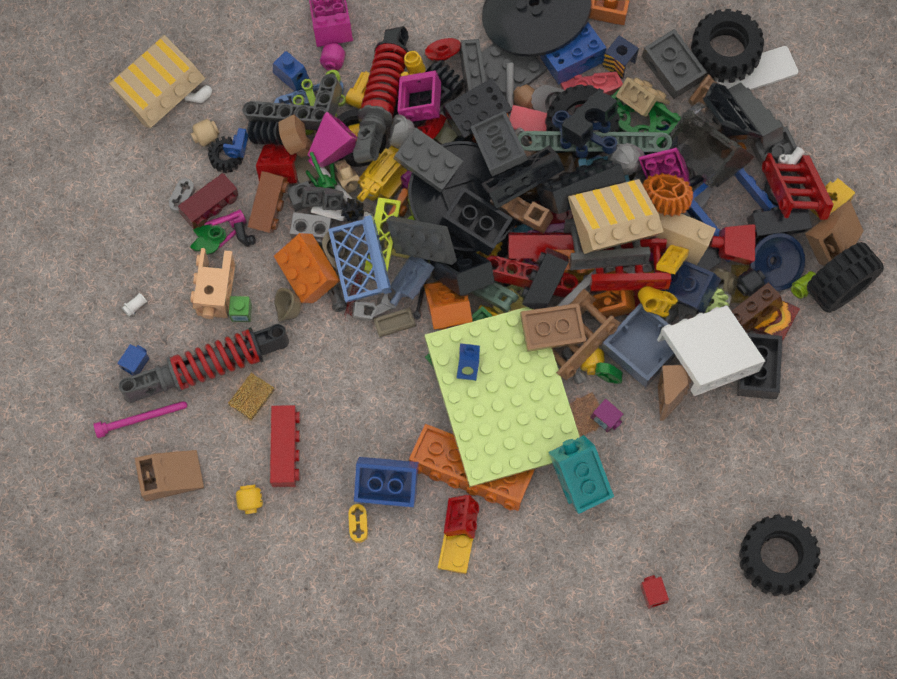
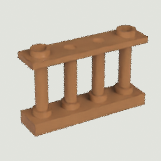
[552,289,621,381]

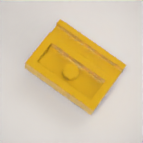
[438,534,473,574]

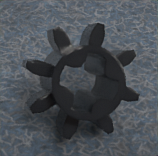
[341,198,364,222]

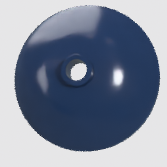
[750,233,805,291]

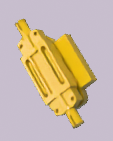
[357,145,408,202]

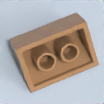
[657,365,691,421]

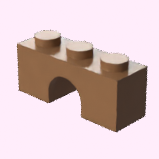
[490,196,554,234]

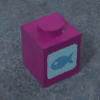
[590,399,623,433]

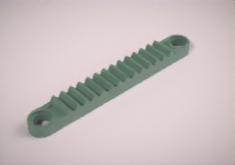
[518,131,672,153]

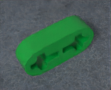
[595,362,623,384]

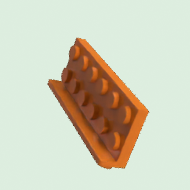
[408,424,535,511]

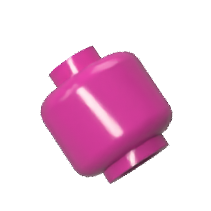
[320,43,346,71]

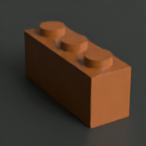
[248,171,289,233]

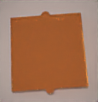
[569,392,600,436]

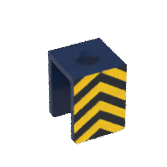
[603,35,639,79]

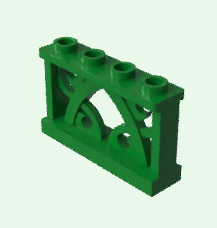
[611,87,683,155]

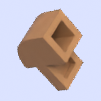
[278,115,313,158]

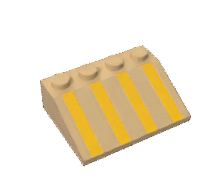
[109,35,205,128]
[568,179,663,254]

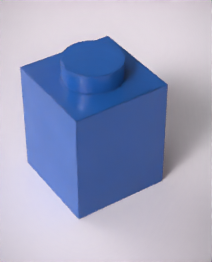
[118,344,150,376]

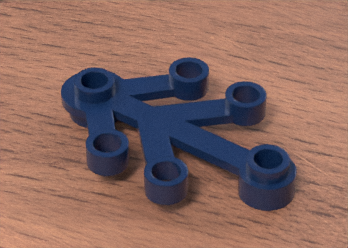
[552,110,617,158]

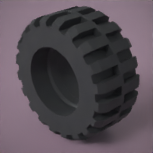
[691,9,764,83]
[545,84,620,159]
[807,242,884,313]
[739,514,821,596]

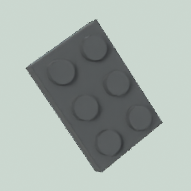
[393,128,463,192]

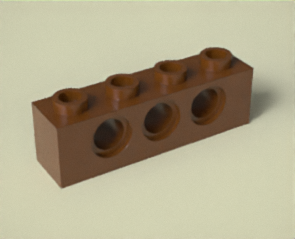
[731,282,783,333]

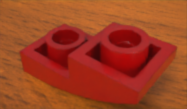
[418,114,447,139]

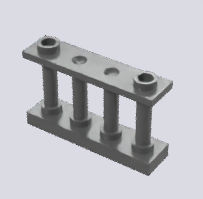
[563,218,651,270]

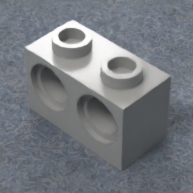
[290,212,333,246]

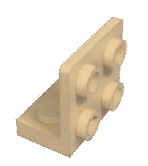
[616,77,670,117]

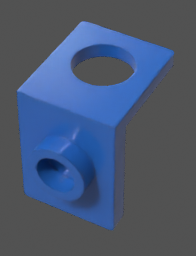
[457,343,480,381]

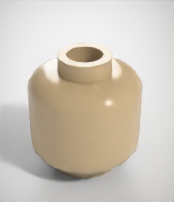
[191,119,220,147]

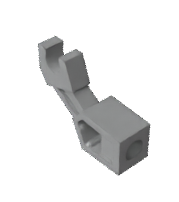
[352,293,399,321]

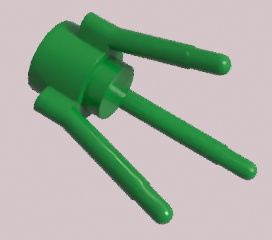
[306,152,337,189]

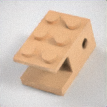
[191,248,236,319]

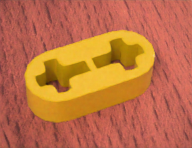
[348,504,368,543]

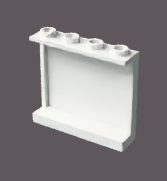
[657,306,765,396]

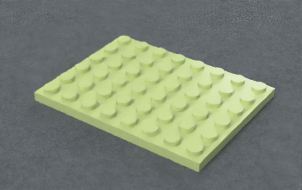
[424,307,580,487]

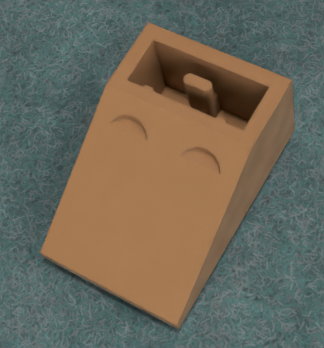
[805,200,863,266]
[134,450,204,502]

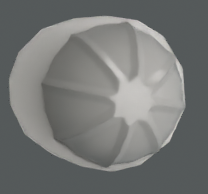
[389,115,415,149]
[608,143,644,175]

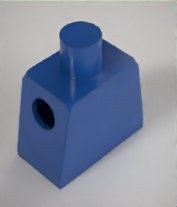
[273,51,309,91]

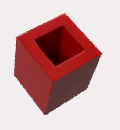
[640,575,669,609]

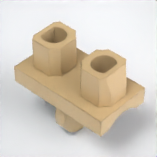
[334,159,360,193]

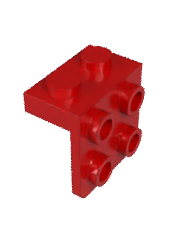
[255,144,298,183]

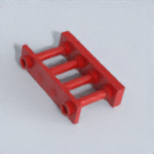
[762,153,834,220]
[590,238,671,291]

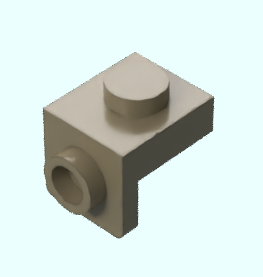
[711,268,737,294]

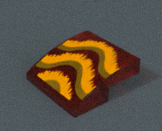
[752,301,800,342]

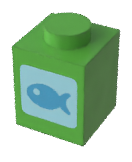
[229,296,252,322]

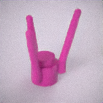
[204,209,247,252]

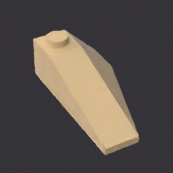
[656,213,716,265]

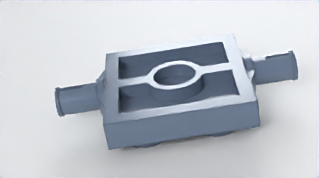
[389,256,435,306]

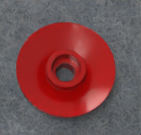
[425,38,461,61]

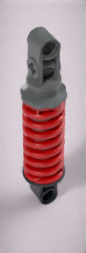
[353,26,409,163]
[119,324,289,403]

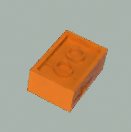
[424,281,473,330]

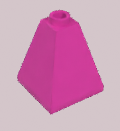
[308,112,358,168]

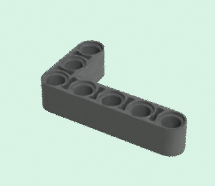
[242,74,342,130]

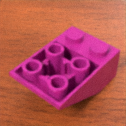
[309,0,353,47]
[639,148,690,186]

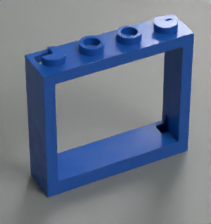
[686,158,777,262]

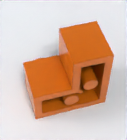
[591,270,635,319]

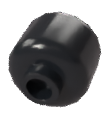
[736,268,766,297]

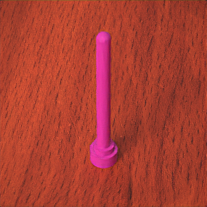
[93,401,187,438]

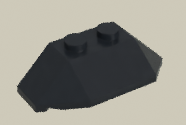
[703,82,762,140]

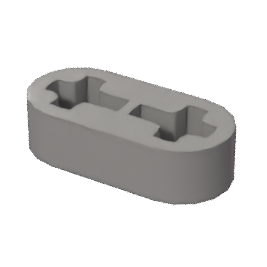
[169,178,195,213]

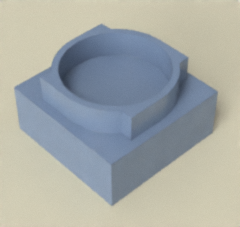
[602,303,676,388]

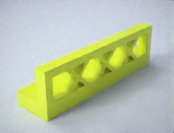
[364,197,401,276]

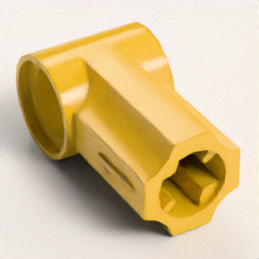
[345,71,370,109]

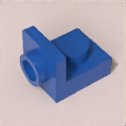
[223,128,249,158]

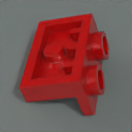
[444,494,479,539]

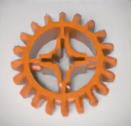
[642,172,693,217]

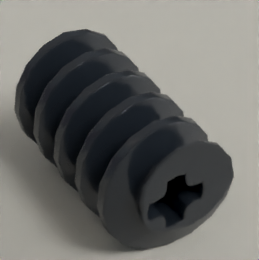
[426,60,465,100]
[247,120,283,145]

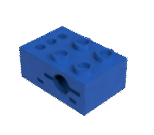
[540,22,607,85]

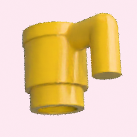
[401,51,426,76]

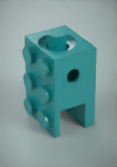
[548,435,614,514]

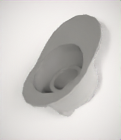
[531,85,576,115]

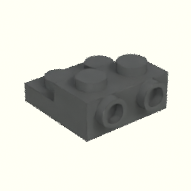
[750,126,802,172]

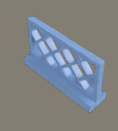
[328,215,392,303]

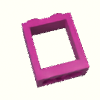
[398,71,441,122]

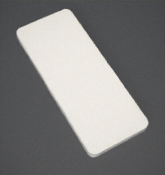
[714,46,798,90]

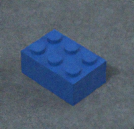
[354,457,419,507]

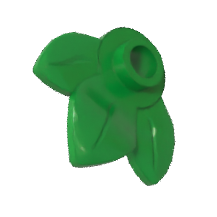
[190,225,226,255]

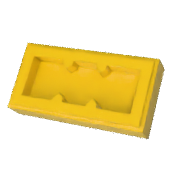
[656,245,689,274]

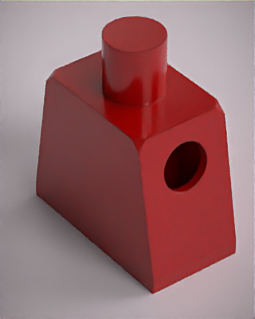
[709,224,755,265]

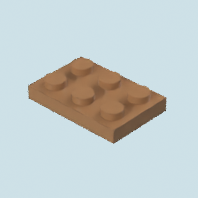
[520,303,586,352]

